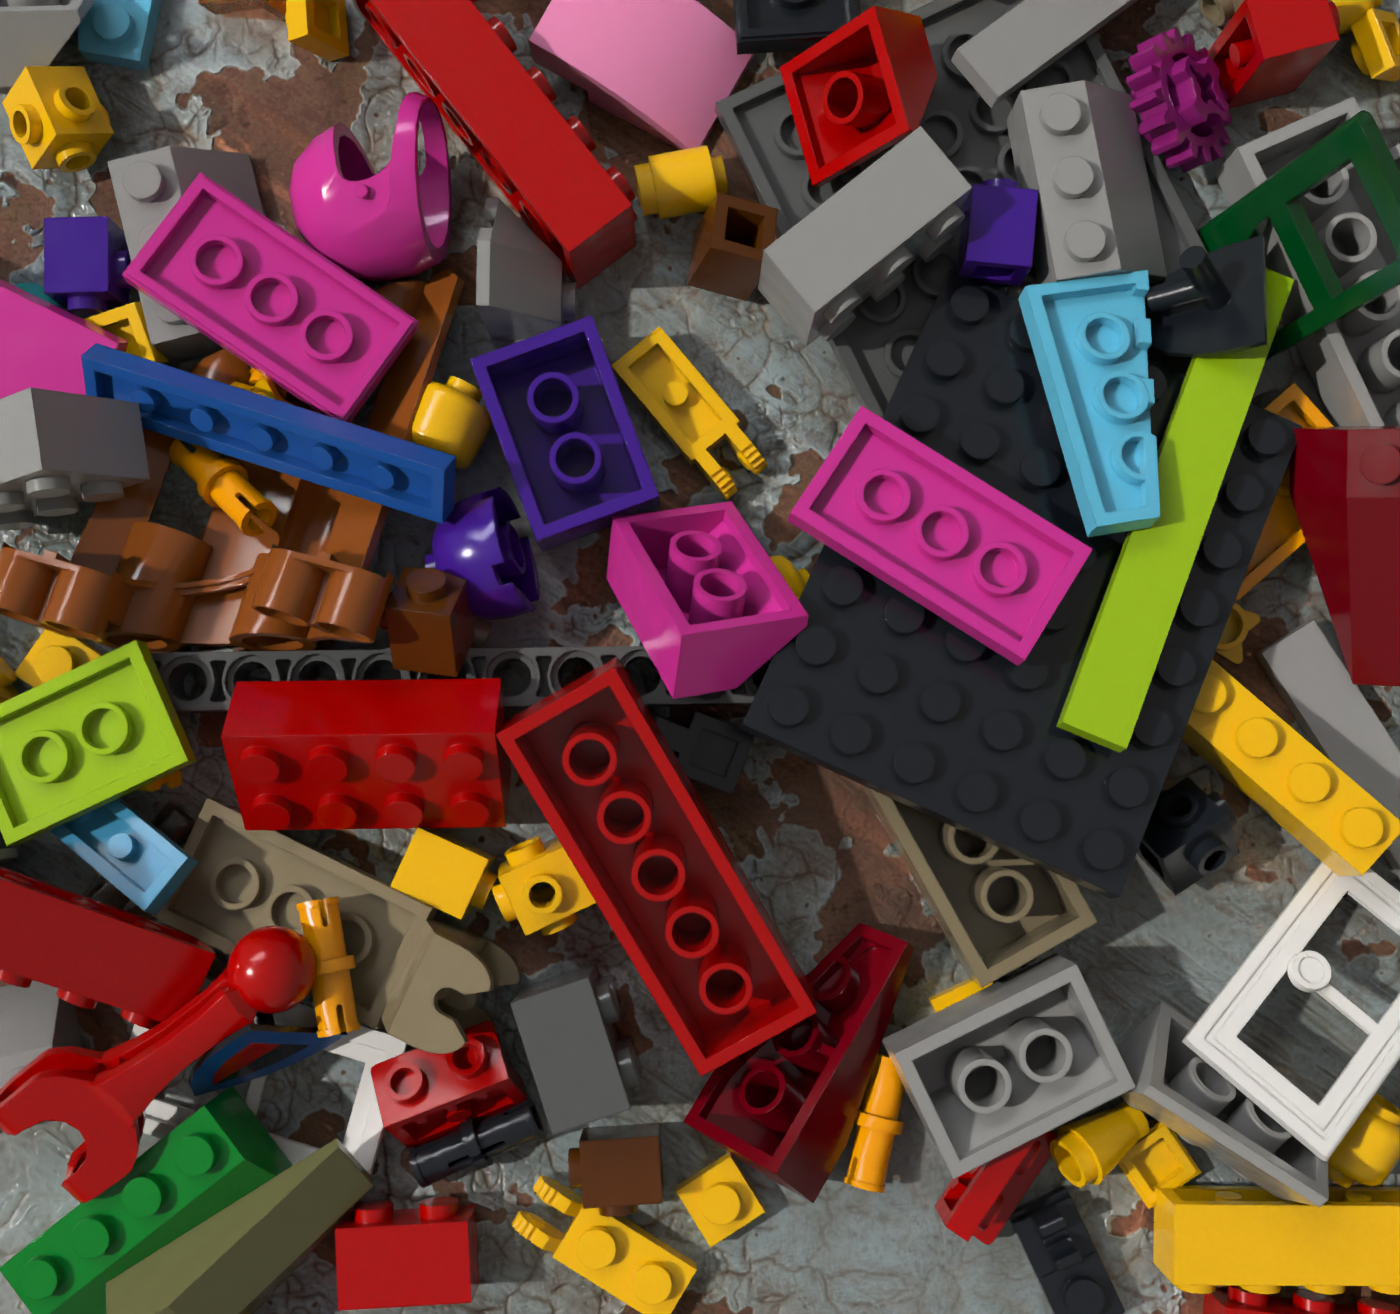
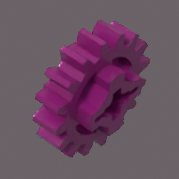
[1126,28,1232,173]

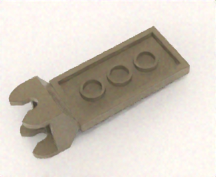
[151,798,522,1054]

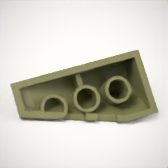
[106,1138,374,1314]

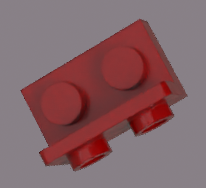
[370,1021,528,1149]
[934,1130,1058,1245]

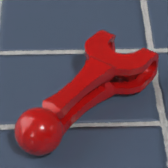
[0,925,317,1203]

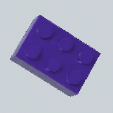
[469,315,661,552]

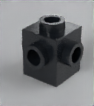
[1137,777,1240,896]

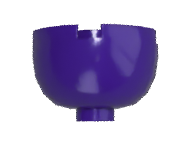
[425,487,540,620]

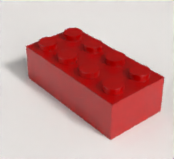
[221,678,511,831]

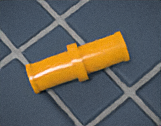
[169,439,278,537]
[296,896,361,1038]
[843,1053,905,1193]

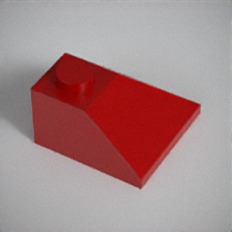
[779,5,938,187]

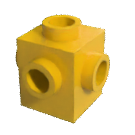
[2,66,114,173]
[491,836,596,936]

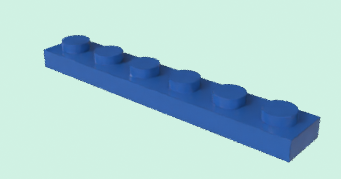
[81,343,456,524]

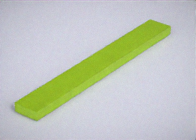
[1056,268,1295,753]

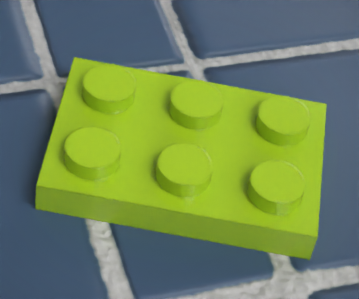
[0,640,197,846]

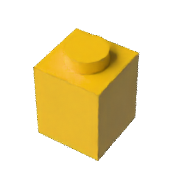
[390,827,498,920]

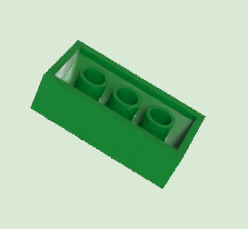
[0,1086,293,1314]

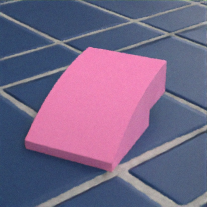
[528,0,755,150]

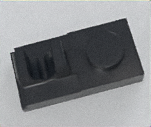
[1009,1186,1125,1314]

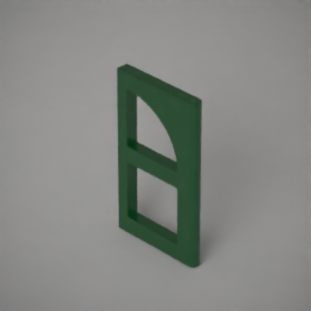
[1197,110,1400,363]

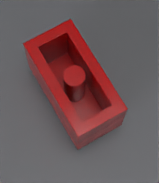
[1208,0,1340,109]
[335,1197,480,1311]

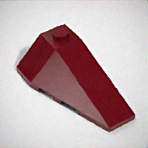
[1289,426,1400,687]
[683,923,914,1203]

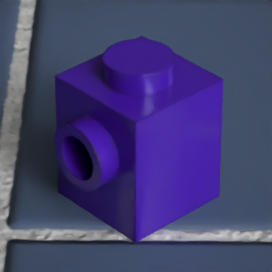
[957,178,1038,286]
[44,216,134,318]

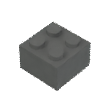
[510,963,643,1135]

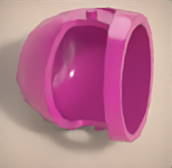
[289,92,452,282]

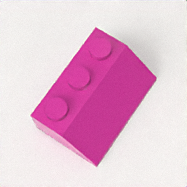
[606,501,809,699]

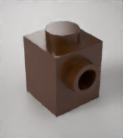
[687,192,778,301]
[380,567,475,677]
[568,1123,664,1217]

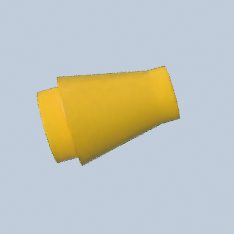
[1050,1101,1149,1188]

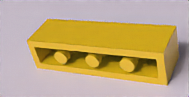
[1181,659,1400,876]
[1153,1185,1400,1295]

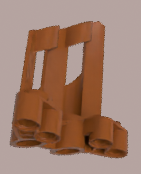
[0,268,465,652]

